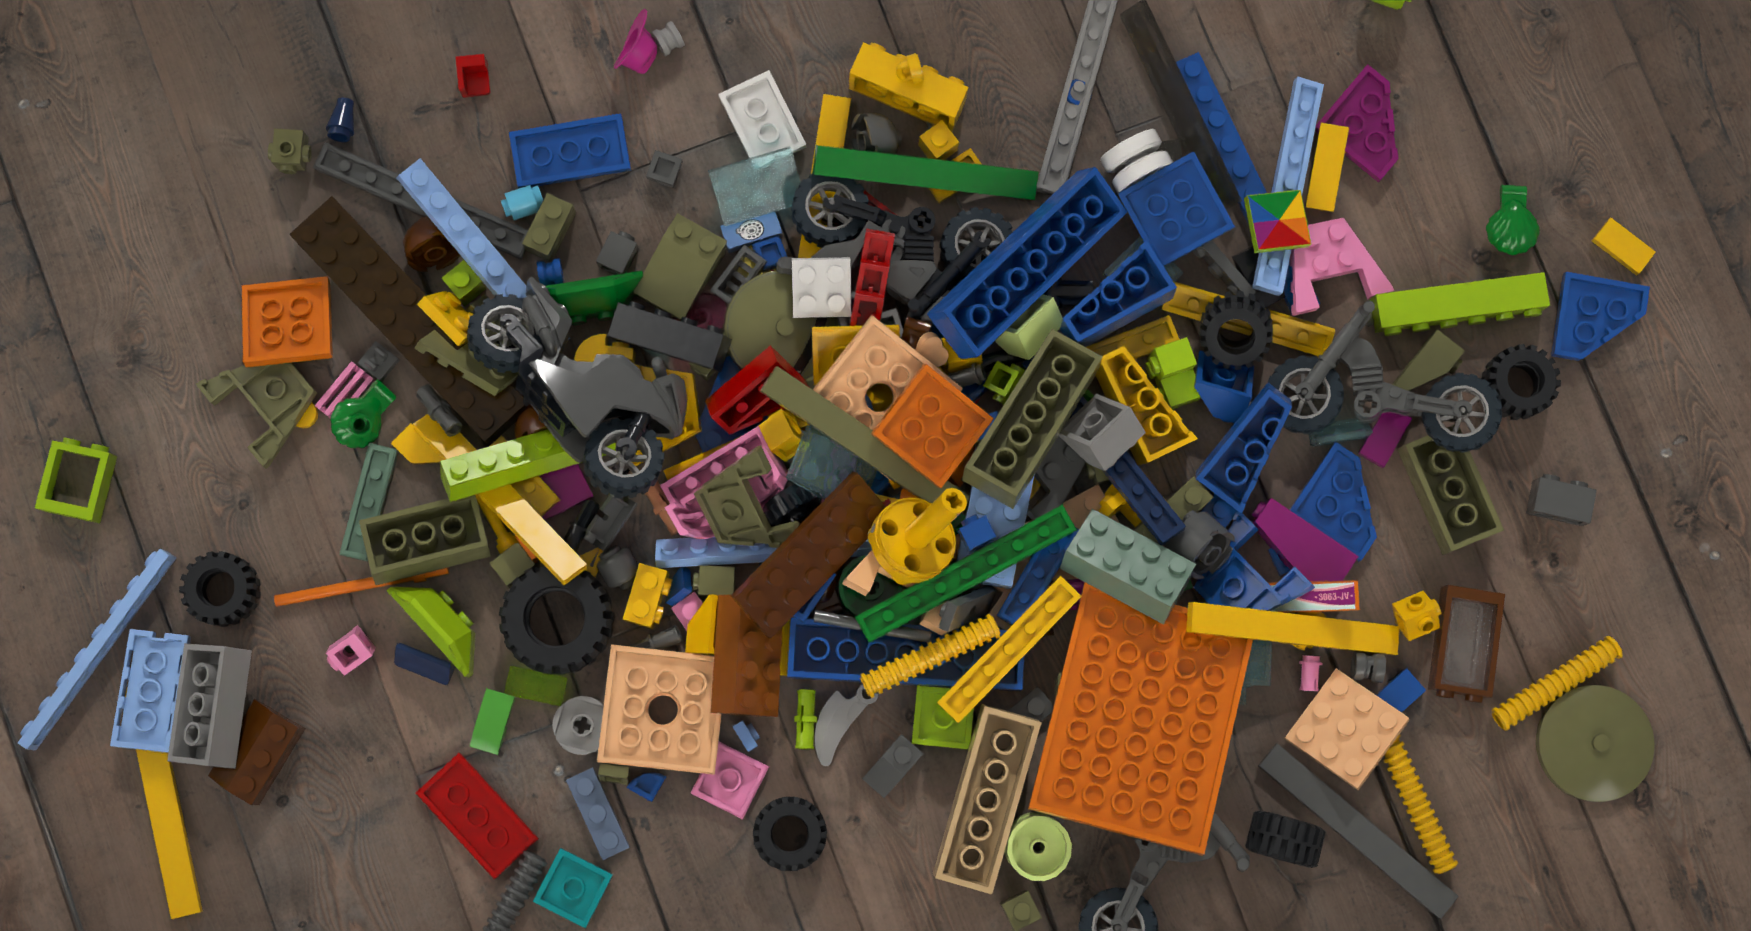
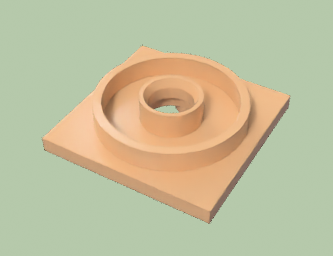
[813,315,963,480]
[597,644,722,775]

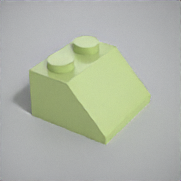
[995,294,1063,360]

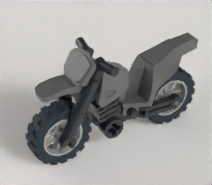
[776,174,1013,330]

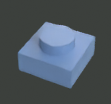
[733,721,760,752]

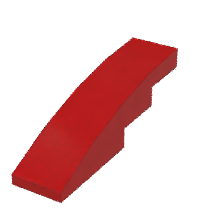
[850,228,895,326]

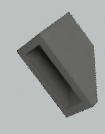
[862,734,924,798]

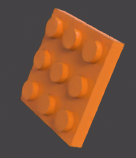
[242,276,333,368]
[871,364,994,488]

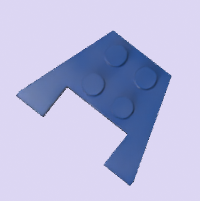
[1194,511,1315,611]

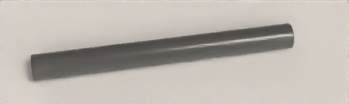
[813,610,931,643]

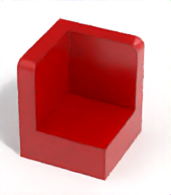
[456,54,491,97]

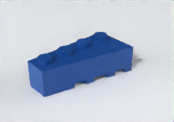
[1060,240,1177,347]
[1196,383,1292,514]

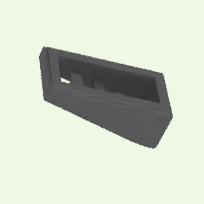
[710,245,767,304]

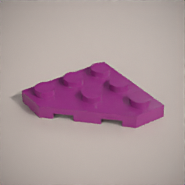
[1315,64,1399,183]

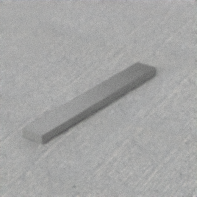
[1036,0,1118,195]

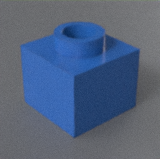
[958,514,996,553]

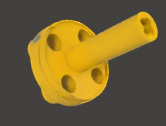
[868,488,967,585]

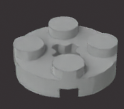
[552,696,604,755]

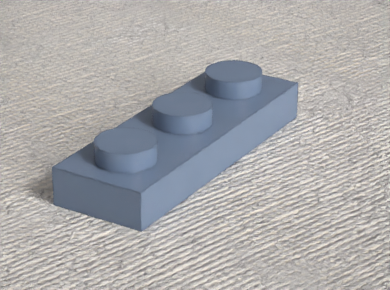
[566,767,630,860]

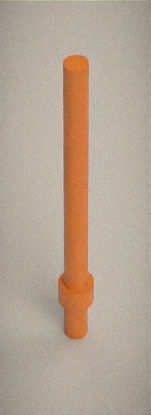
[274,567,449,607]

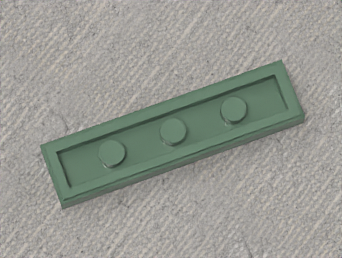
[339,443,399,562]

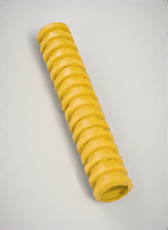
[860,614,1001,698]
[1492,636,1623,731]
[1383,734,1458,874]

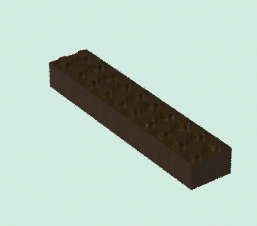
[289,196,526,446]

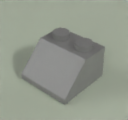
[1059,394,1146,471]

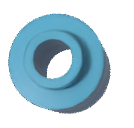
[501,185,543,220]

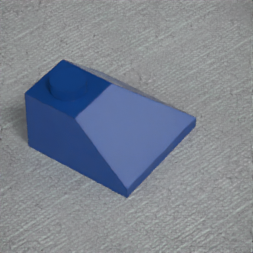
[1194,351,1254,423]

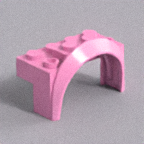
[660,426,792,539]

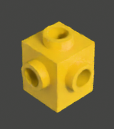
[1392,590,1441,641]

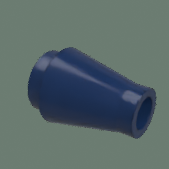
[326,97,354,142]

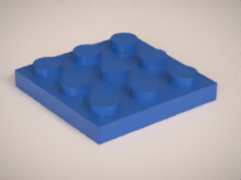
[1118,151,1235,267]

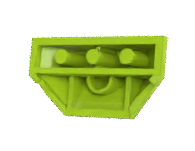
[386,587,475,678]

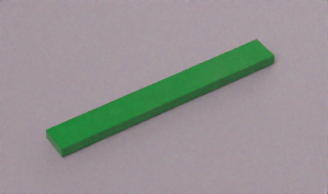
[812,145,1039,200]
[855,504,1077,643]

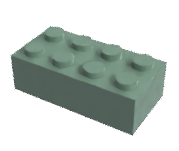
[1060,509,1196,625]

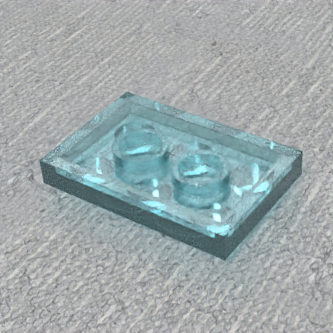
[708,146,801,226]
[786,425,877,500]

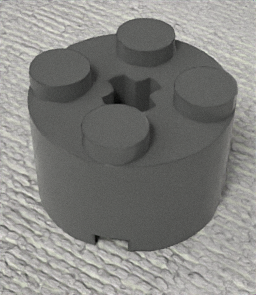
[1164,510,1235,579]

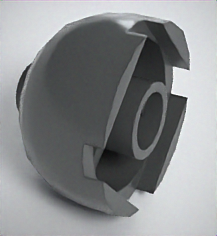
[851,113,902,154]

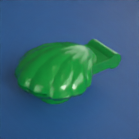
[1486,185,1540,255]
[330,379,396,448]

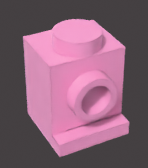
[326,625,376,676]

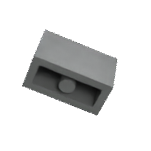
[1526,474,1597,526]

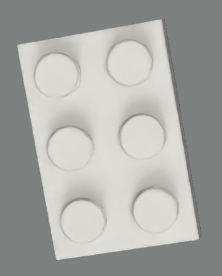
[718,70,806,171]

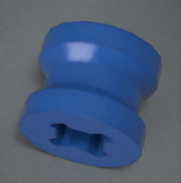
[537,258,564,286]

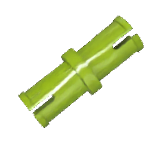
[794,689,817,749]

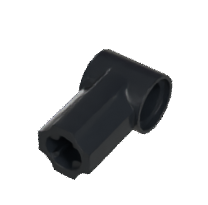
[1043,278,1094,309]

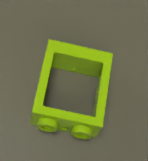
[35,438,117,524]

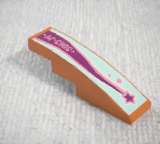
[1268,580,1360,613]

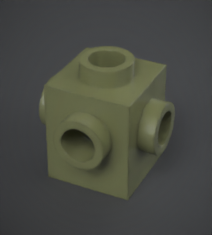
[268,128,312,174]

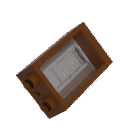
[1428,585,1505,703]

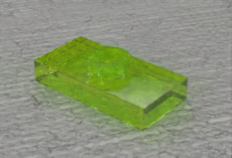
[504,666,568,706]

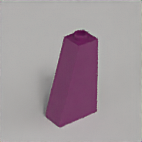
[1251,498,1359,581]

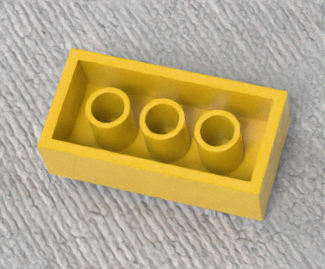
[849,42,969,132]

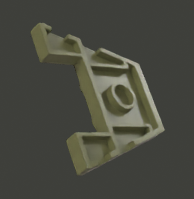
[415,294,518,396]
[196,363,317,469]
[694,445,799,548]

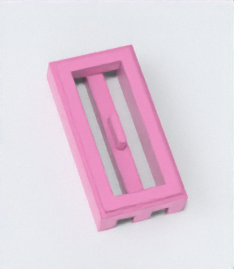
[315,361,375,418]

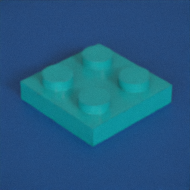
[533,848,614,928]

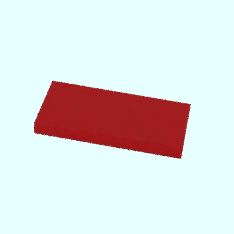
[416,752,539,880]

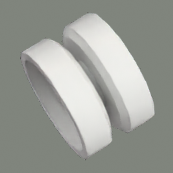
[1100,129,1173,193]

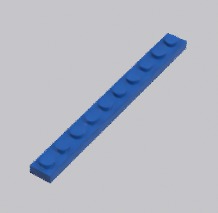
[1172,52,1321,317]

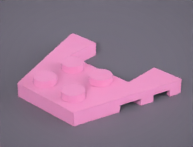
[1290,218,1394,316]

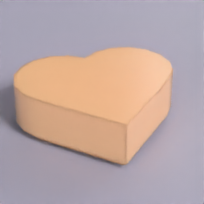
[915,332,949,367]

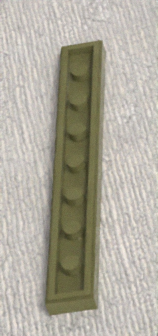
[760,366,970,521]

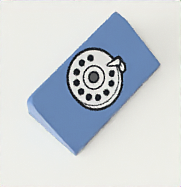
[720,210,783,253]

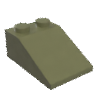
[633,213,727,320]

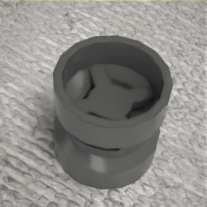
[1350,651,1386,683]

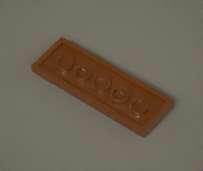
[731,471,886,639]

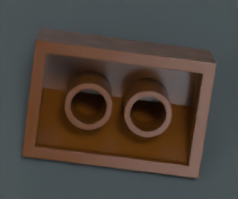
[208,699,306,805]

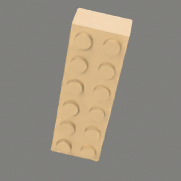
[933,704,1042,894]

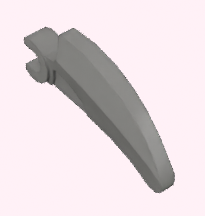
[814,684,878,766]

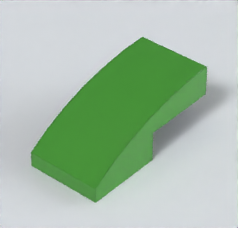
[470,688,516,755]

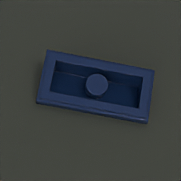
[394,643,456,685]

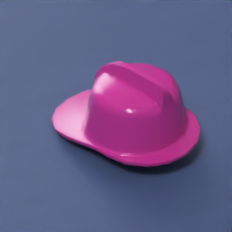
[614,9,657,74]

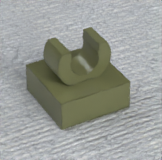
[598,763,630,785]

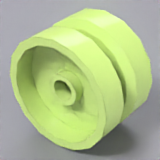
[1004,812,1072,881]

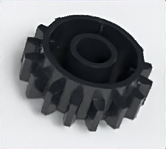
[763,483,822,527]

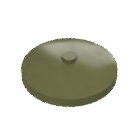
[1536,685,1655,802]

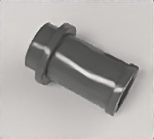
[948,362,987,387]

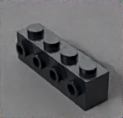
[607,301,732,372]

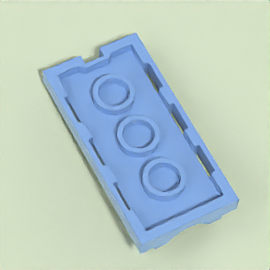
[110,629,191,753]

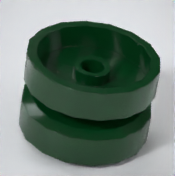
[839,555,903,617]

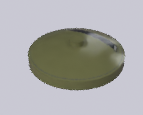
[723,271,838,380]

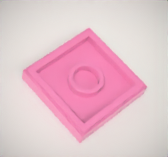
[691,741,769,820]

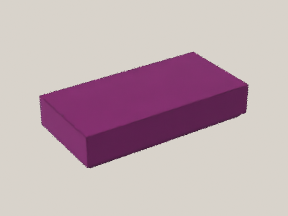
[1358,412,1412,468]

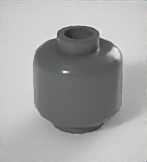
[596,545,638,590]

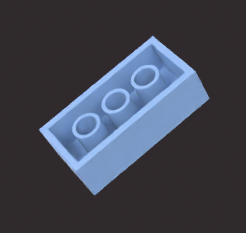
[956,476,1034,590]

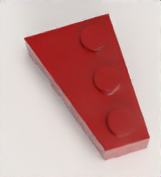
[705,345,810,435]

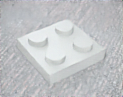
[792,257,851,318]

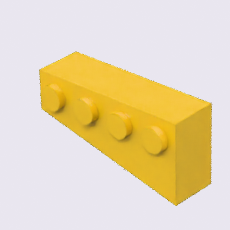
[1096,346,1198,466]

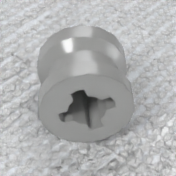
[651,21,685,57]

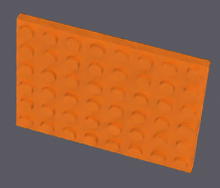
[1028,582,1253,856]

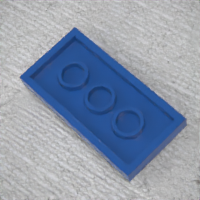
[509,113,631,189]

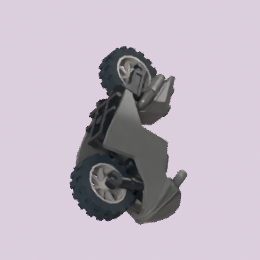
[467,277,688,499]

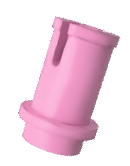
[1299,655,1323,691]

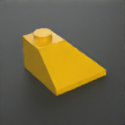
[685,594,718,656]

